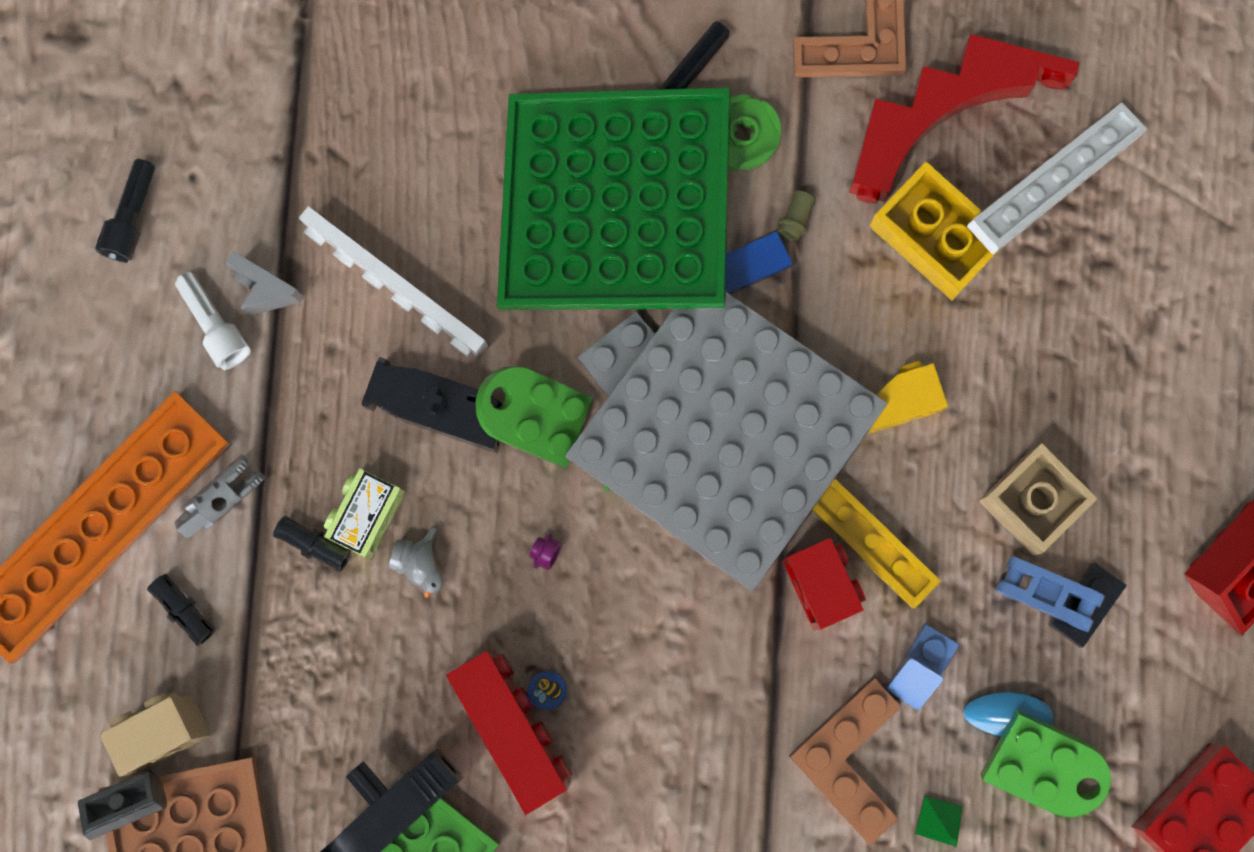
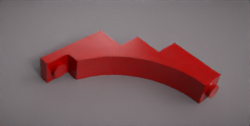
[849,34,1080,204]

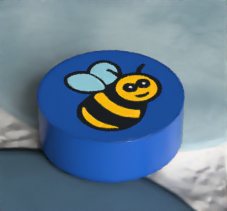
[528,671,567,710]

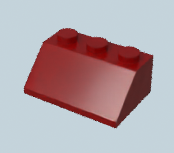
[1184,499,1254,636]

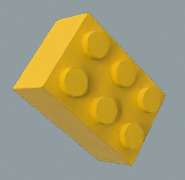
[869,161,1002,301]

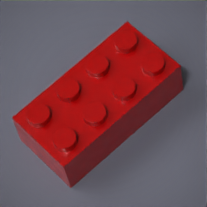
[446,651,573,816]

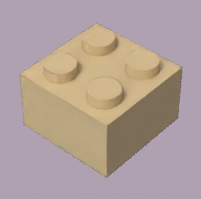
[979,443,1098,556]
[99,692,212,777]

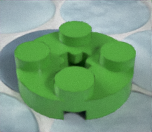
[729,95,781,171]

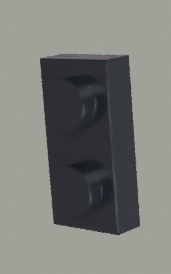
[1048,563,1127,648]

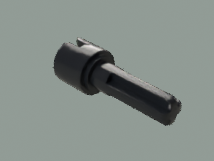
[94,159,155,263]

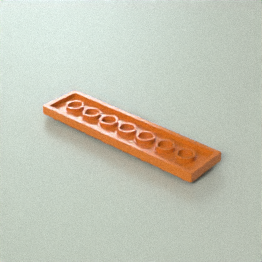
[0,391,231,664]

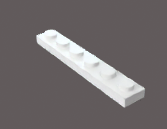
[967,102,1147,254]
[299,206,489,358]

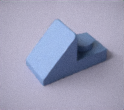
[885,624,959,711]

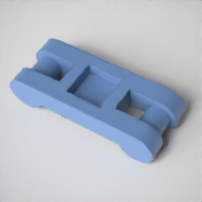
[995,556,1105,632]

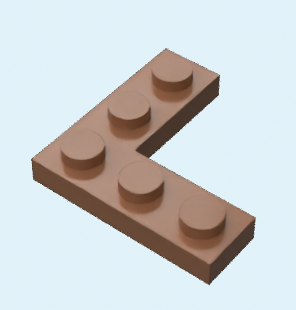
[793,0,906,78]
[789,678,901,845]

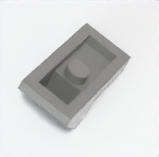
[225,251,304,315]

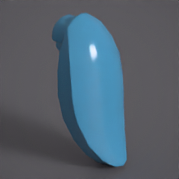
[963,692,1054,736]

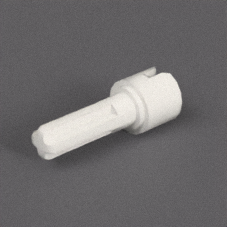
[175,272,251,370]

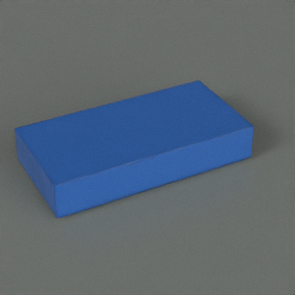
[726,231,793,295]

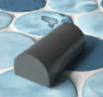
[78,769,167,840]

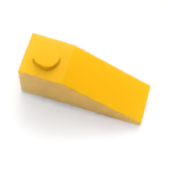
[866,361,948,435]

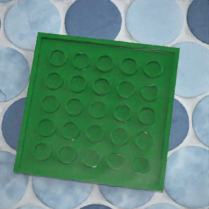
[497,88,731,310]

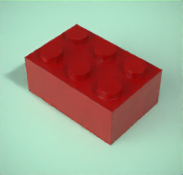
[1131,743,1254,852]

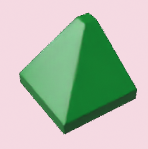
[914,796,962,847]

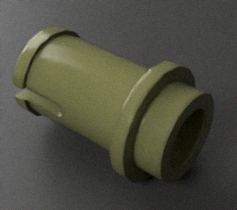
[777,190,816,241]

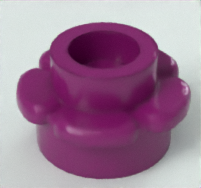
[529,534,562,570]

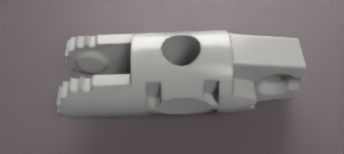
[175,455,265,539]

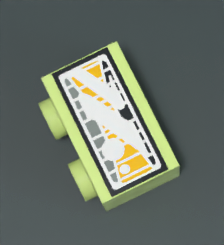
[324,468,406,559]

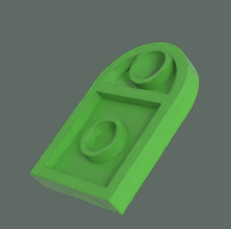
[476,366,593,468]
[980,709,1111,817]

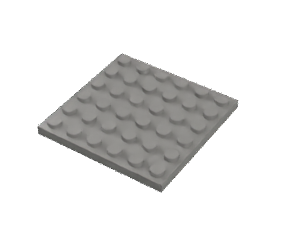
[565,292,888,592]

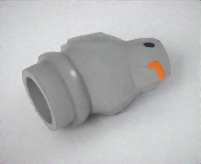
[388,526,443,598]

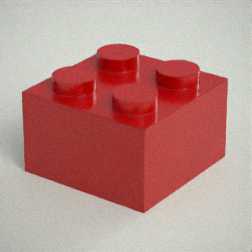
[782,538,866,631]

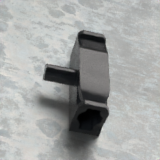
[362,357,503,454]
[320,749,464,852]

